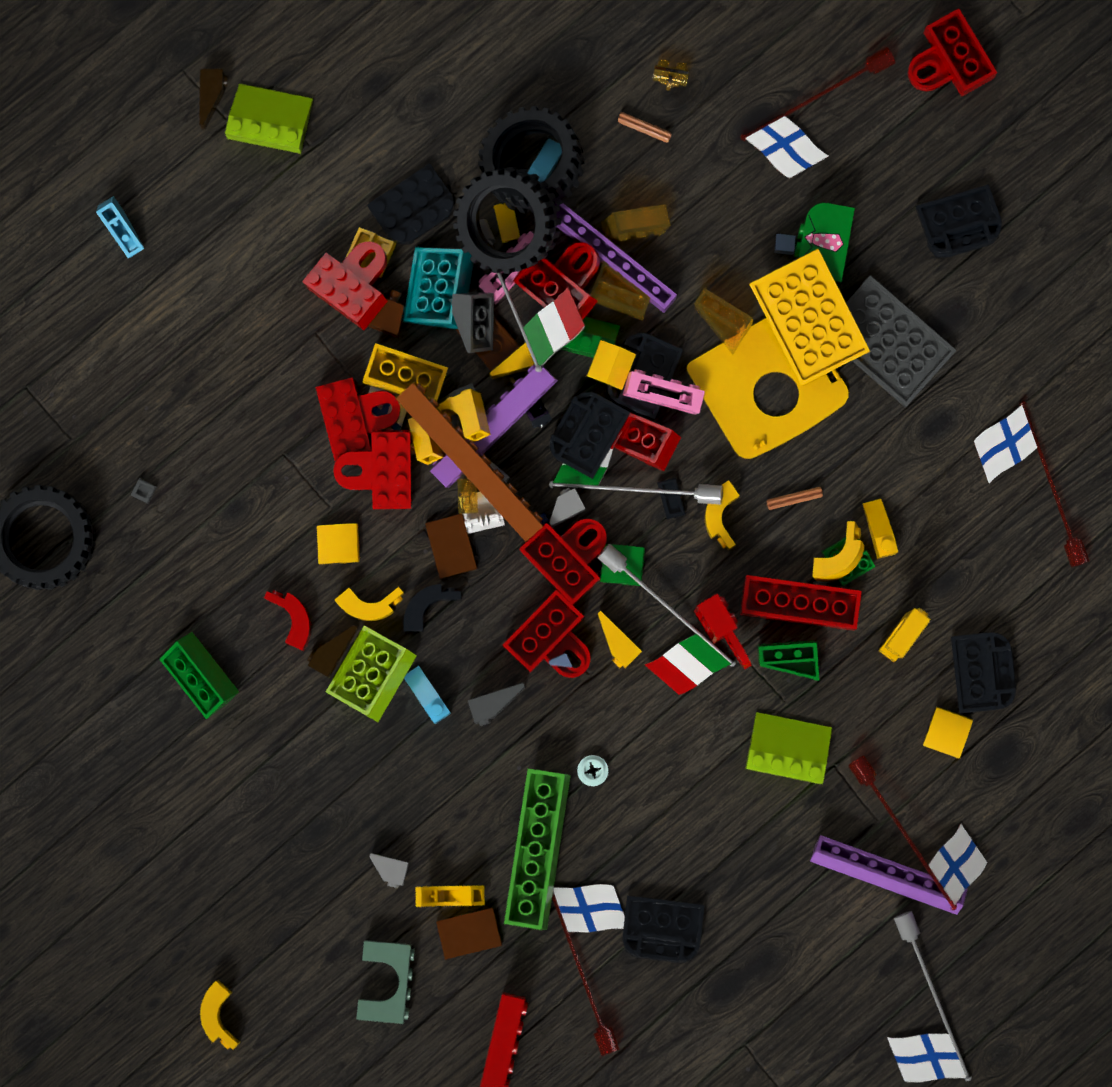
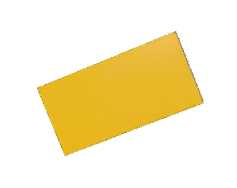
[494,203,520,243]

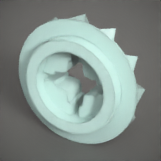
[577,755,608,786]

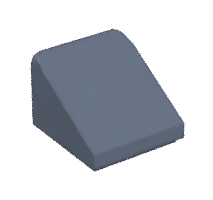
[774,234,795,255]
[549,653,572,668]

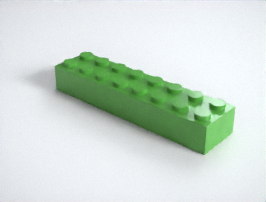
[504,769,571,930]

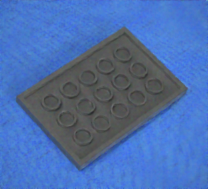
[846,275,957,408]

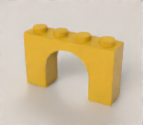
[408,389,491,465]
[878,608,930,662]

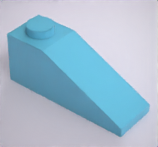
[528,138,562,183]
[96,196,144,258]
[404,666,451,724]

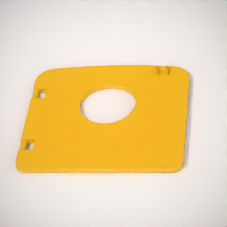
[687,318,848,459]

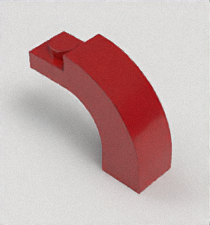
[264,590,311,651]

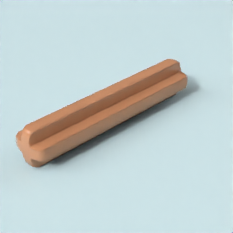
[618,112,671,143]
[767,487,823,510]

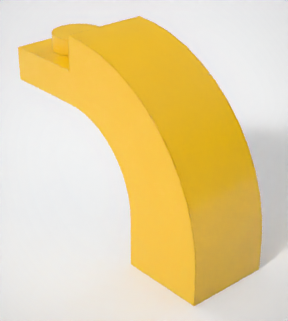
[705,480,739,551]
[813,521,865,582]
[334,587,404,621]
[416,885,485,907]
[200,980,240,1049]

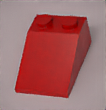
[614,413,681,471]

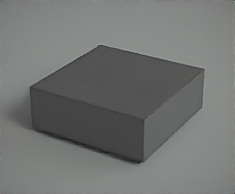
[131,478,157,504]

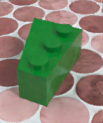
[757,640,819,681]

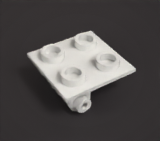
[459,492,505,534]

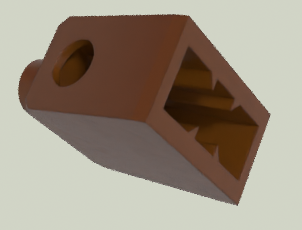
[367,290,405,339]

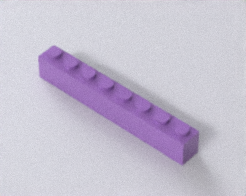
[554,203,677,313]
[430,364,558,488]
[810,835,968,915]

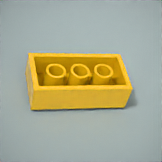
[363,343,448,401]

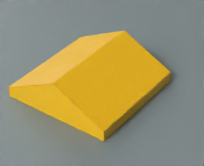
[587,340,636,390]

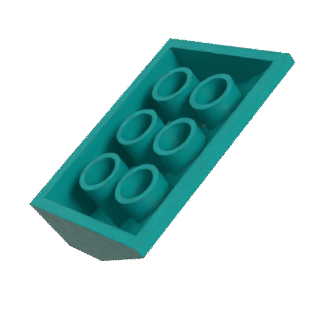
[403,247,473,329]

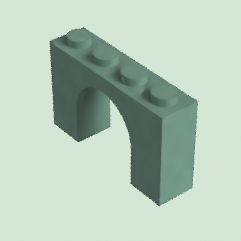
[356,940,415,1024]

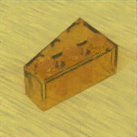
[601,204,671,243]
[590,261,651,321]
[694,288,753,354]

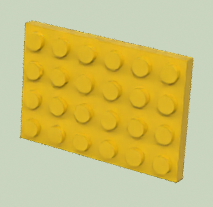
[749,248,870,386]

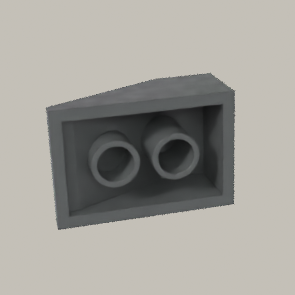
[452,292,494,353]
[468,683,525,726]

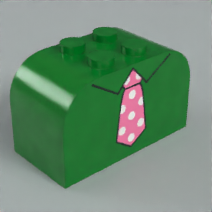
[794,203,855,288]

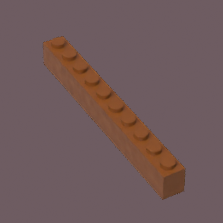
[396,382,543,542]

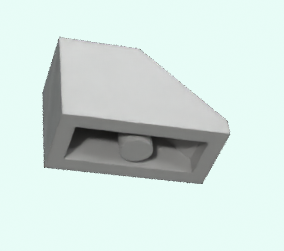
[549,488,585,528]
[370,853,409,888]

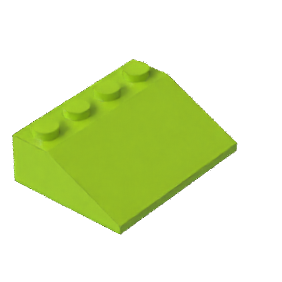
[225,84,313,154]
[326,626,417,722]
[745,712,832,784]

